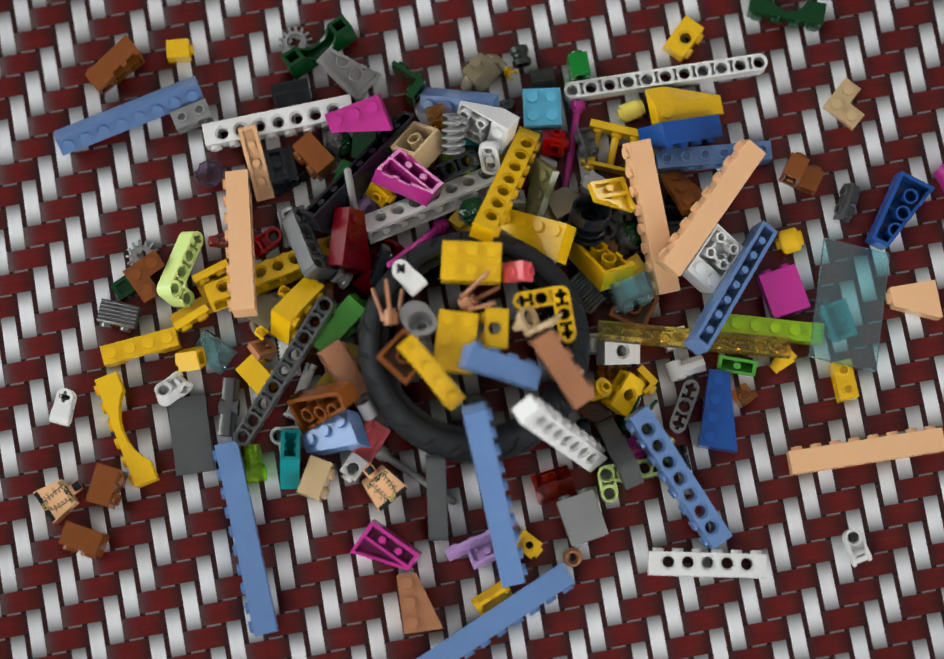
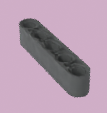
[426,454,448,541]

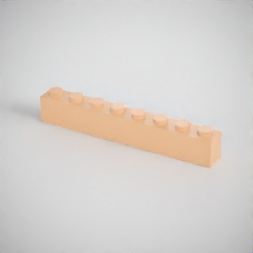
[622,138,681,295]
[655,139,766,277]
[222,169,258,318]
[786,425,944,476]

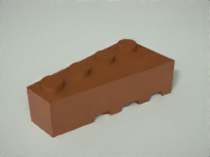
[286,380,360,434]

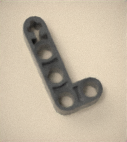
[282,207,340,281]
[594,416,644,490]

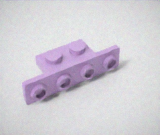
[445,520,521,570]

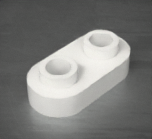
[478,141,501,175]

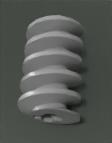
[441,113,467,155]

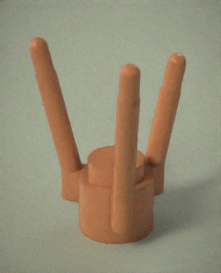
[458,270,501,313]
[371,279,404,326]

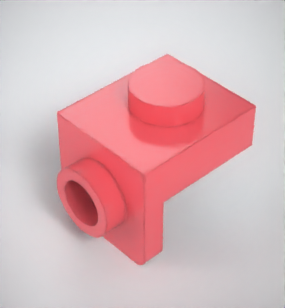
[502,260,534,284]

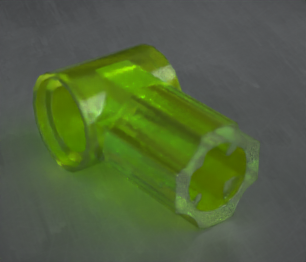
[244,444,267,484]

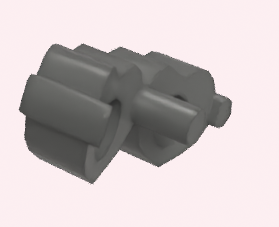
[499,99,515,110]

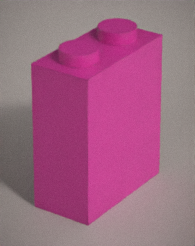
[756,263,811,319]

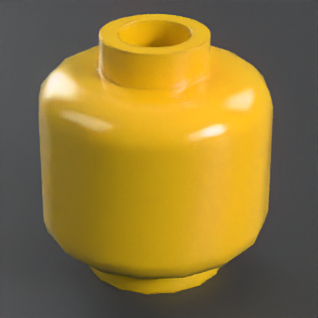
[775,227,805,254]

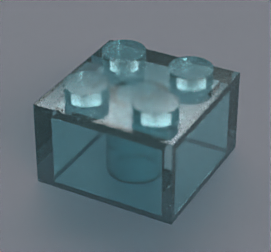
[608,271,655,314]

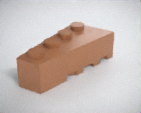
[526,329,596,410]

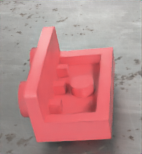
[351,419,391,463]

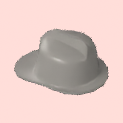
[399,300,438,342]

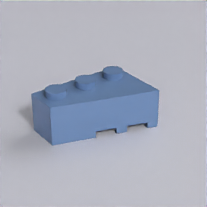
[301,409,371,456]

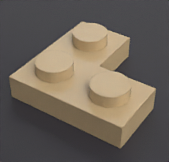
[822,78,865,130]

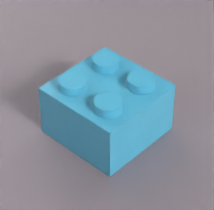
[522,87,562,131]

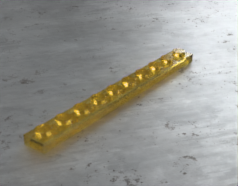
[597,320,791,359]

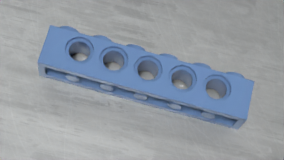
[655,140,773,174]

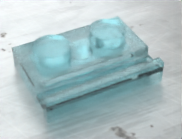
[195,330,238,375]

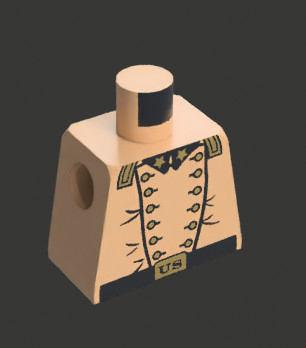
[361,463,408,512]
[33,479,84,524]

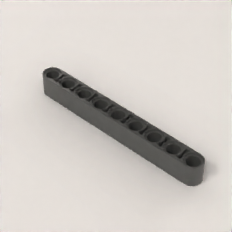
[233,296,337,446]

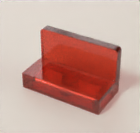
[530,465,576,505]

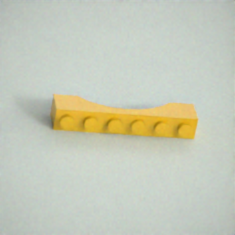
[94,371,160,489]

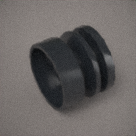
[567,195,612,246]

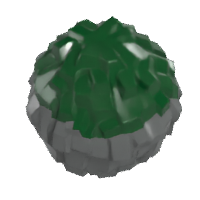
[325,131,352,158]
[458,196,484,227]
[614,221,642,250]

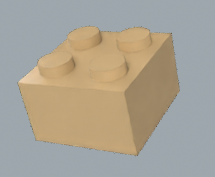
[390,121,447,169]
[296,455,337,503]

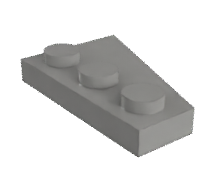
[316,47,382,101]

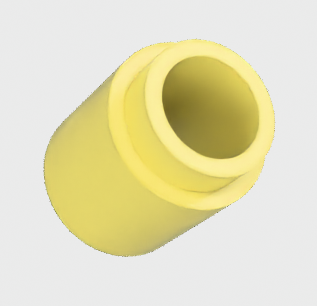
[616,99,646,123]

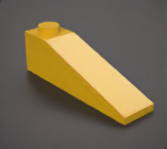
[645,86,724,125]

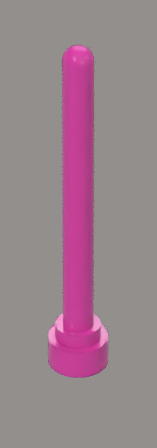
[561,100,586,188]
[387,218,450,268]

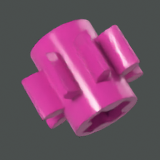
[627,435,645,460]

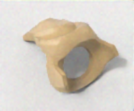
[512,306,562,337]

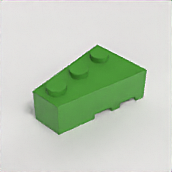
[308,293,367,350]

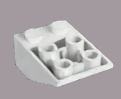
[457,101,520,157]
[682,224,743,293]

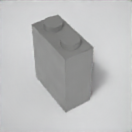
[556,488,609,547]

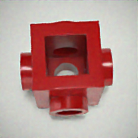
[541,129,569,157]

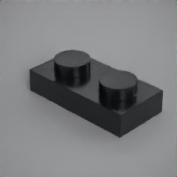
[369,244,393,286]

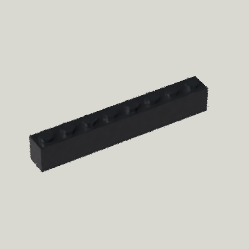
[302,111,421,233]

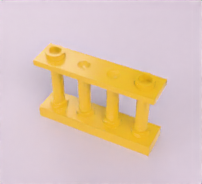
[580,118,656,176]

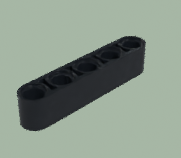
[396,152,480,200]

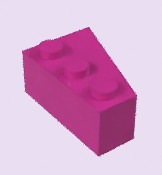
[325,93,394,133]
[371,147,444,207]
[350,519,422,571]

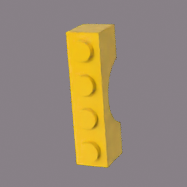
[99,327,182,368]
[396,334,466,411]

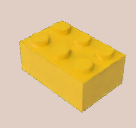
[441,240,502,286]
[270,276,325,345]
[433,309,479,376]

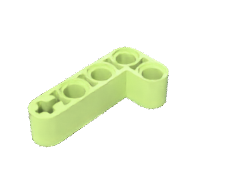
[157,231,204,307]
[597,457,669,503]

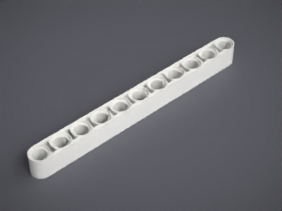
[563,54,768,103]

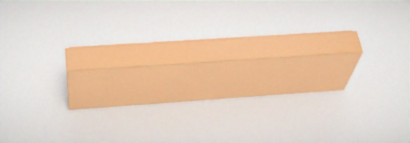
[237,124,275,202]

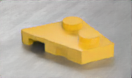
[587,177,636,213]

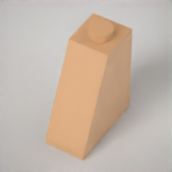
[885,280,943,321]

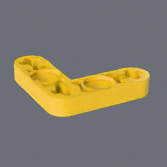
[513,286,576,343]

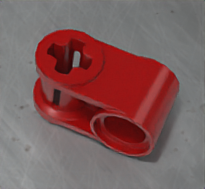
[254,227,283,260]

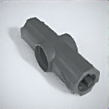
[218,377,240,437]

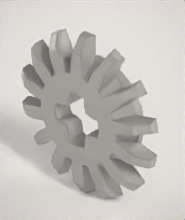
[279,26,312,54]
[126,240,160,265]

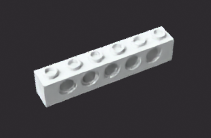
[647,548,767,579]

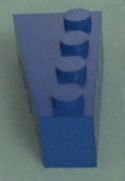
[638,114,723,151]
[865,171,935,250]
[697,369,738,453]

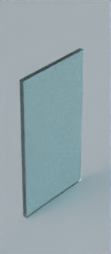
[808,238,890,372]

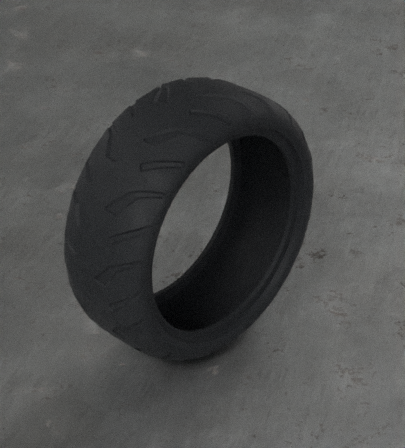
[359,231,590,464]

